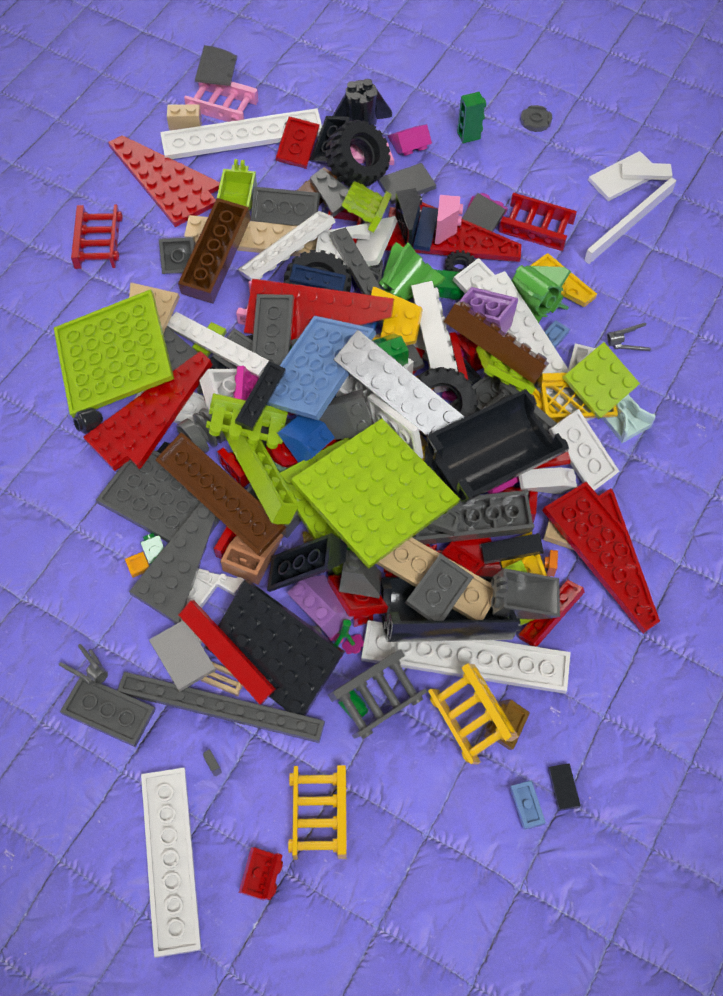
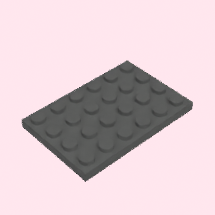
[96,450,220,543]

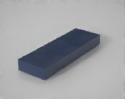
[413,207,438,252]
[290,264,346,291]

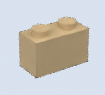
[167,104,202,131]

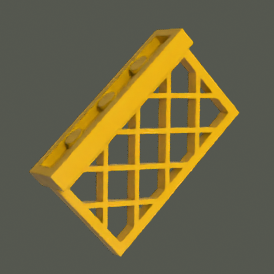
[537,373,618,419]

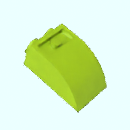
[217,159,257,210]

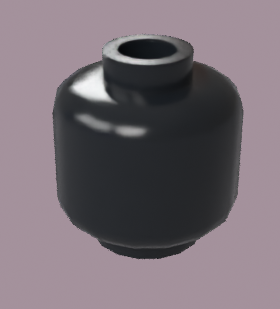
[73,407,103,434]

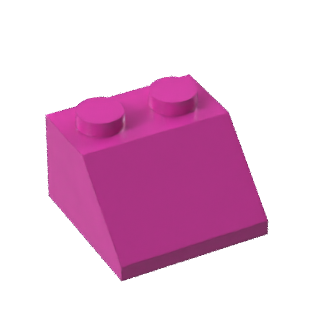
[388,124,432,156]

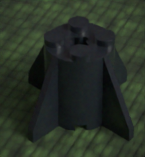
[333,79,392,125]

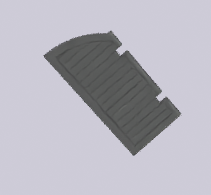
[195,45,237,86]

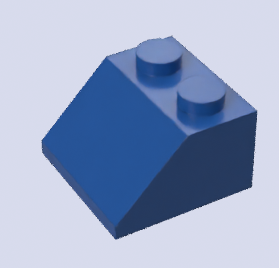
[277,415,335,463]

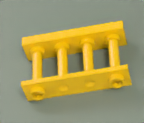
[428,663,519,765]
[288,765,347,860]

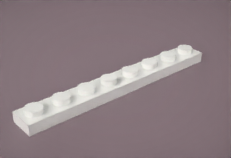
[167,312,269,378]

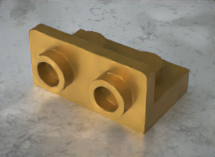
[484,699,530,750]

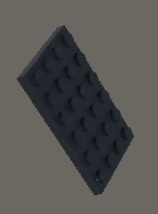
[205,580,345,716]

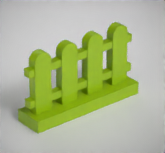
[342,181,392,233]
[206,393,288,449]

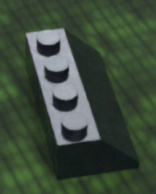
[267,533,347,592]

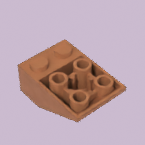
[221,534,283,585]

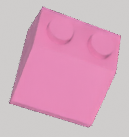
[435,195,463,244]

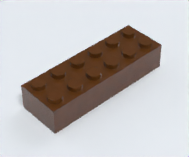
[178,198,251,304]

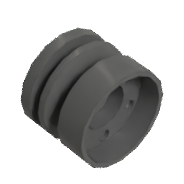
[176,408,225,453]

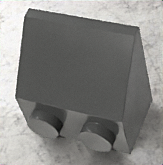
[159,235,196,274]
[339,550,382,598]

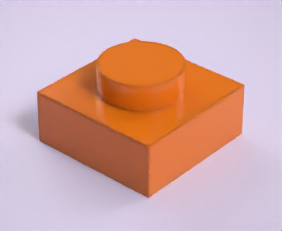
[543,550,558,577]

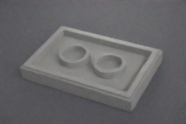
[149,621,216,692]

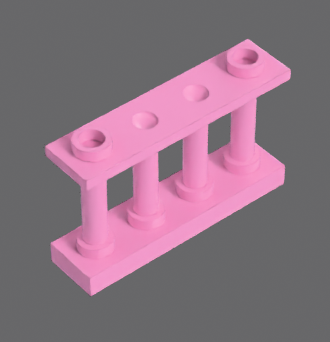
[184,82,258,122]

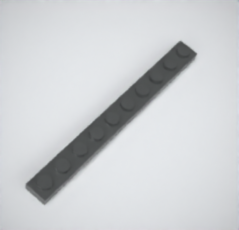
[330,227,425,371]
[117,672,325,743]

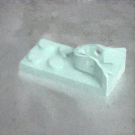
[601,394,655,443]

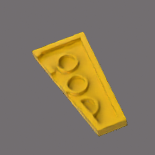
[530,253,597,307]

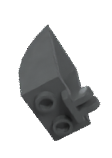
[491,568,560,619]

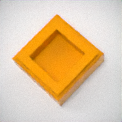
[125,552,149,578]

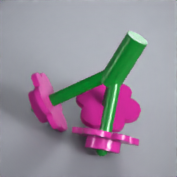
[328,619,364,658]

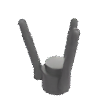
[607,323,651,351]
[59,644,108,685]

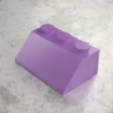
[460,287,518,333]
[287,575,353,639]

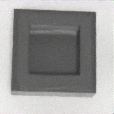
[203,749,222,777]

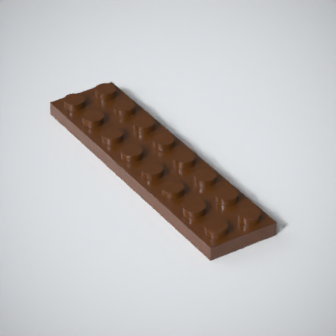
[155,432,287,556]

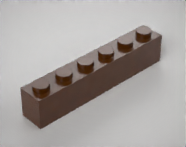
[444,301,549,384]

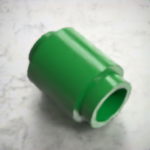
[338,689,369,719]

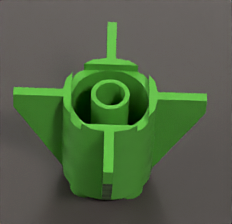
[378,242,445,301]
[511,265,571,323]

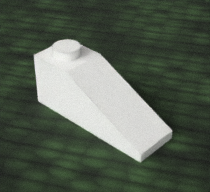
[519,467,577,494]

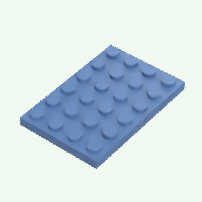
[267,316,376,420]

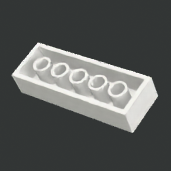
[411,281,458,393]

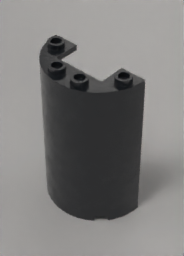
[427,389,569,503]
[381,576,521,642]

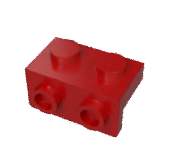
[238,847,283,901]

